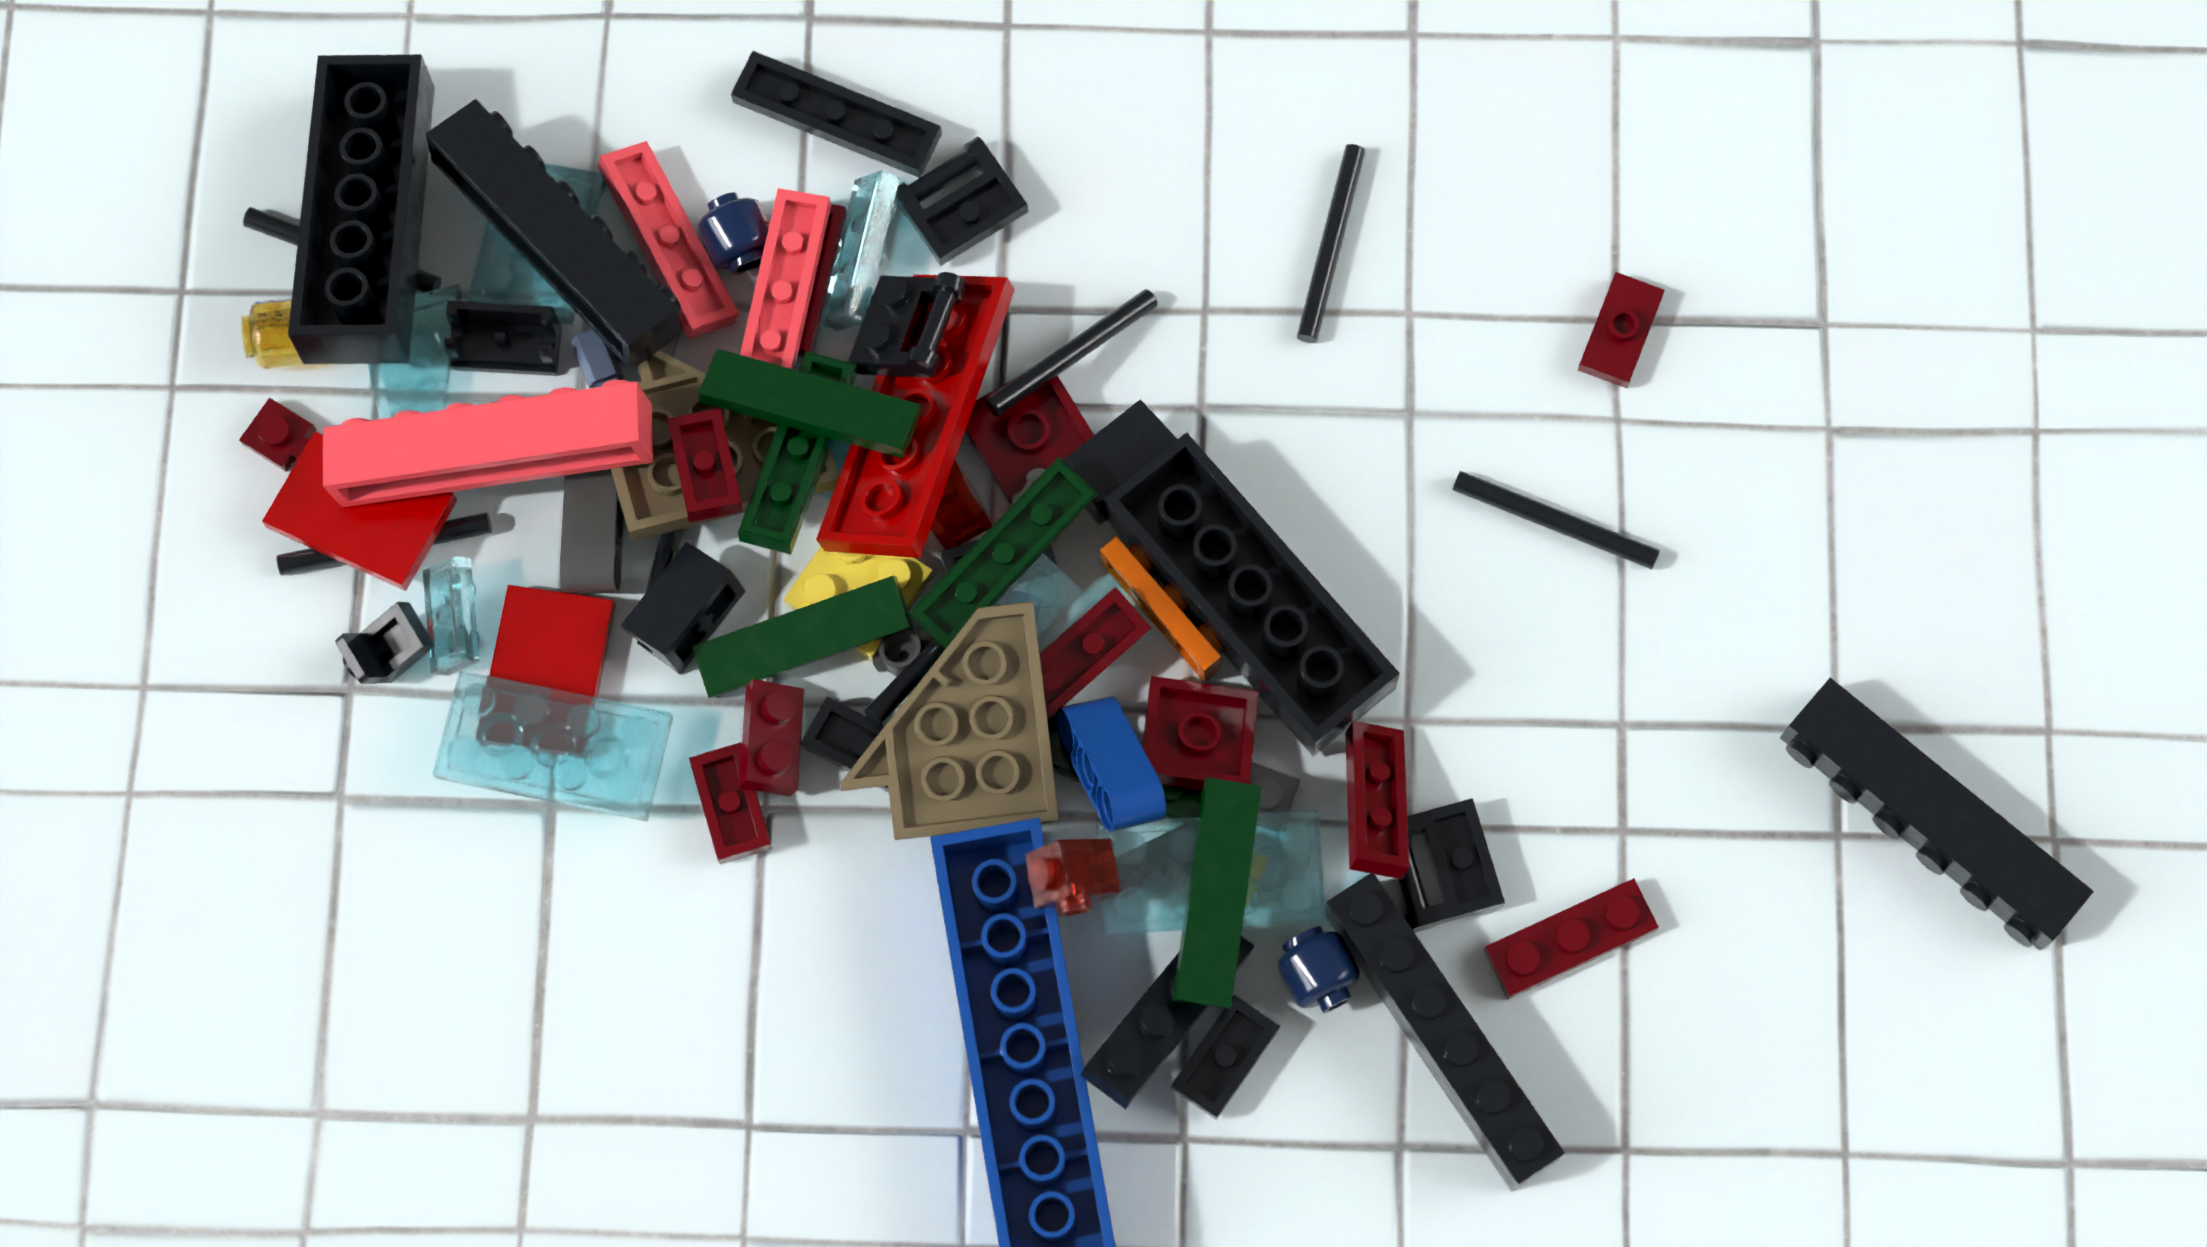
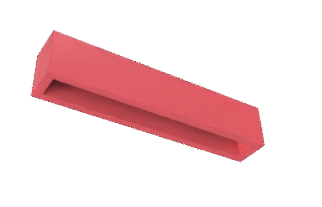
[323,380,654,507]

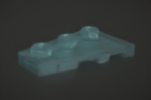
[368,284,462,419]

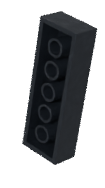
[288,54,435,364]
[1104,432,1400,757]

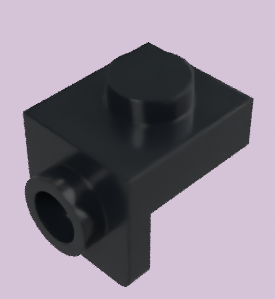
[335,602,435,684]

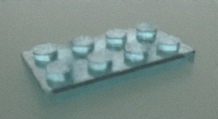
[432,670,673,822]
[1096,811,1326,935]

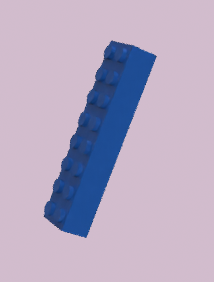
[930,817,1116,1247]

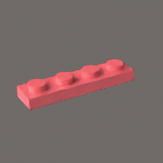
[597,141,739,339]
[740,188,831,369]

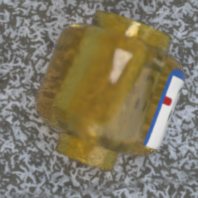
[241,298,305,369]

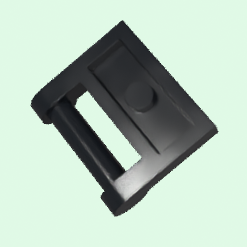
[890,136,1028,266]
[848,272,967,378]
[1398,798,1505,932]

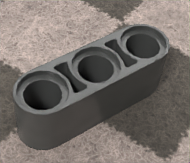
[560,469,624,593]

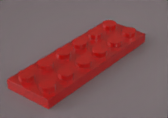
[816,274,1015,558]

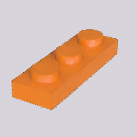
[1100,536,1222,683]

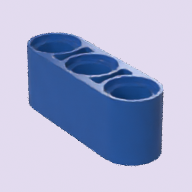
[1057,696,1166,832]

